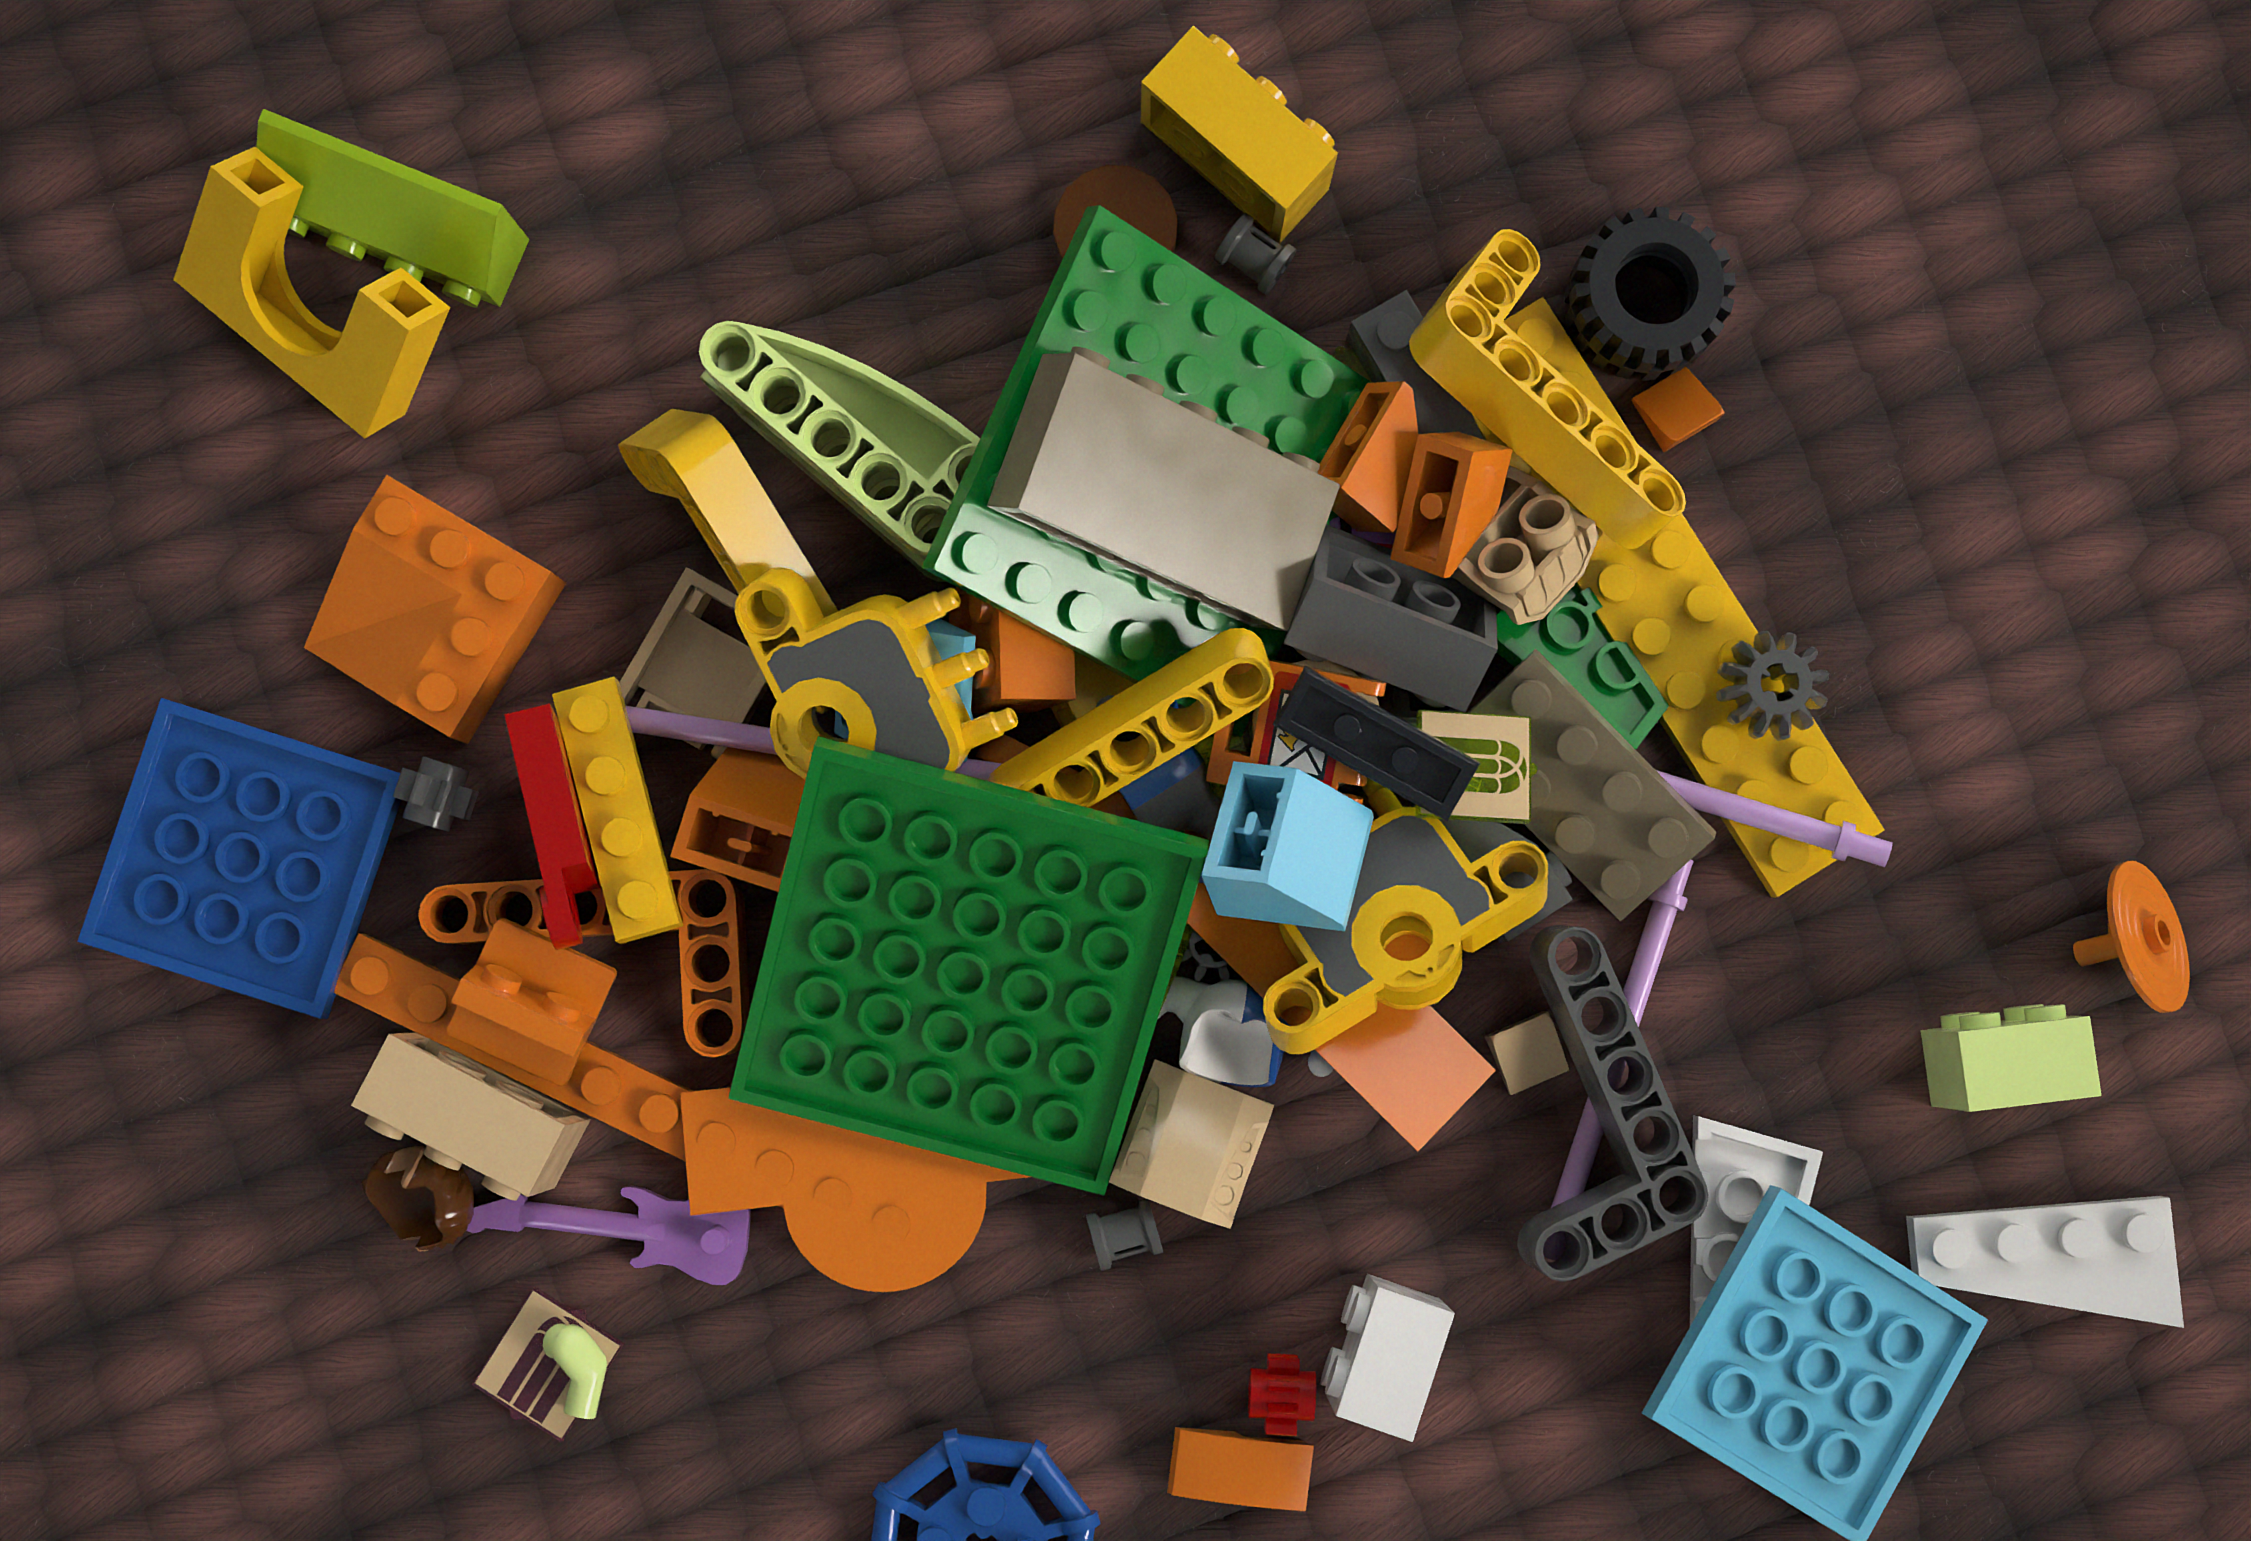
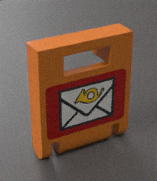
[1206,658,1386,804]

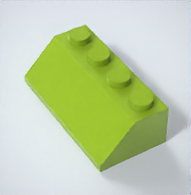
[256,109,529,308]

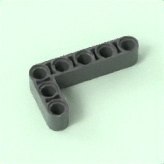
[1517,925,1709,1282]

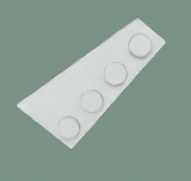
[1690,1115,1823,1326]
[1906,1196,2184,1328]

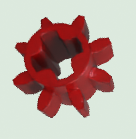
[1248,1353,1316,1436]

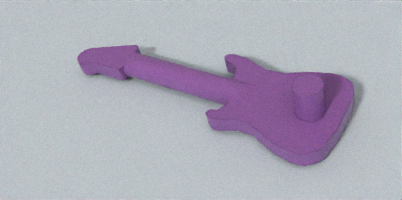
[467,1186,751,1285]

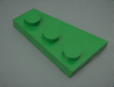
[1496,584,1669,750]

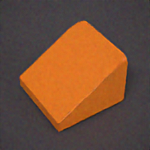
[1631,366,1725,452]

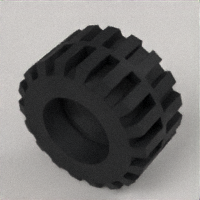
[1564,207,1736,381]

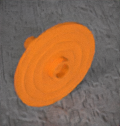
[2073,861,2190,1013]

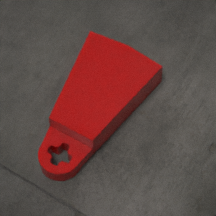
[504,703,600,950]

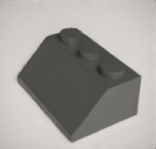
[1284,524,1498,712]

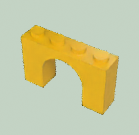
[173,147,450,439]

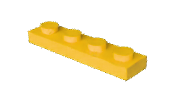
[552,677,683,944]

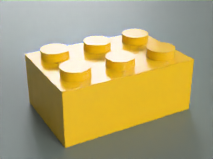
[1141,26,1338,244]

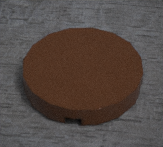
[1053,165,1178,260]

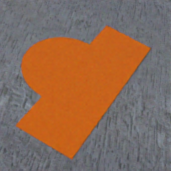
[1183,830,1496,1152]
[680,1087,1030,1292]

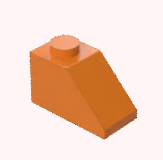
[1318,381,1419,533]
[1390,432,1513,578]

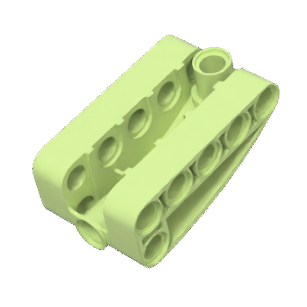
[699,321,980,582]

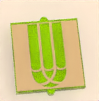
[1415,710,1538,824]

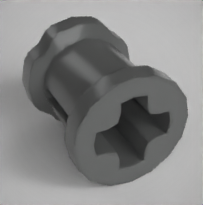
[1214,213,1297,295]
[1086,1198,1163,1271]

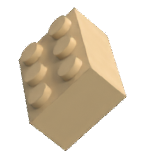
[351,1032,591,1201]

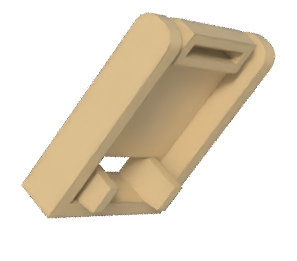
[619,567,769,759]

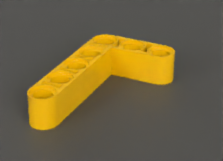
[1409,229,1686,549]
[618,409,838,714]
[987,628,1274,808]

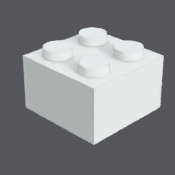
[1320,1274,1455,1442]

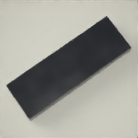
[1273,665,1480,821]

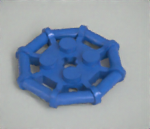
[871,1428,1101,1541]

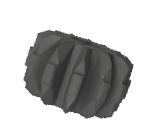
[1716,631,1829,741]

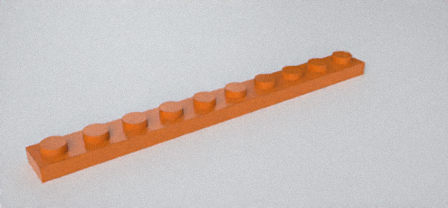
[334,933,911,1241]

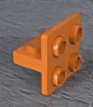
[447,918,617,1086]

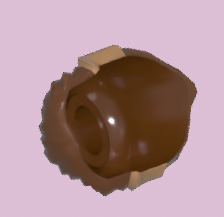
[361,1146,474,1252]

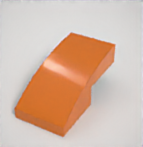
[1167,1427,1314,1511]

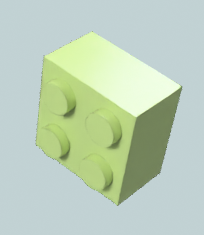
[1921,1004,2102,1112]

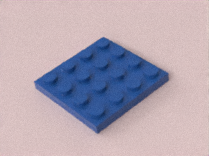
[77,698,401,1019]

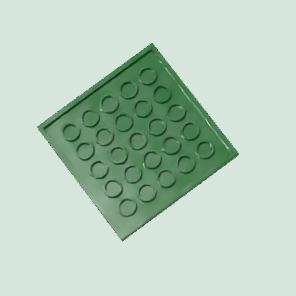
[921,205,1373,737]
[728,736,1209,1195]

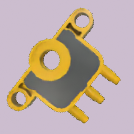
[734,567,1018,780]
[1263,778,1548,1054]

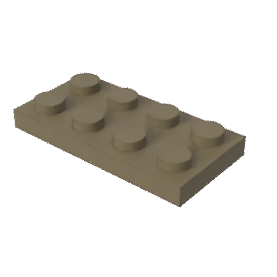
[1441,648,1716,921]

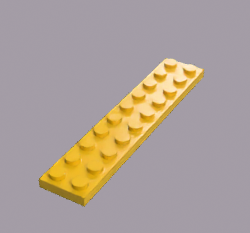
[1472,297,1885,898]

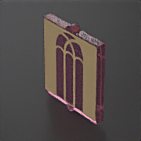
[472,1287,625,1442]

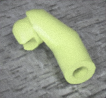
[543,1323,607,1419]

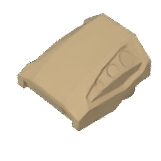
[1451,465,1599,625]
[1109,1059,1274,1229]

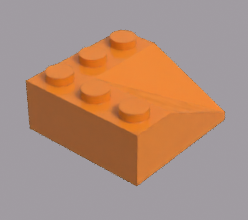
[304,475,566,744]

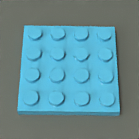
[1642,1185,1988,1541]

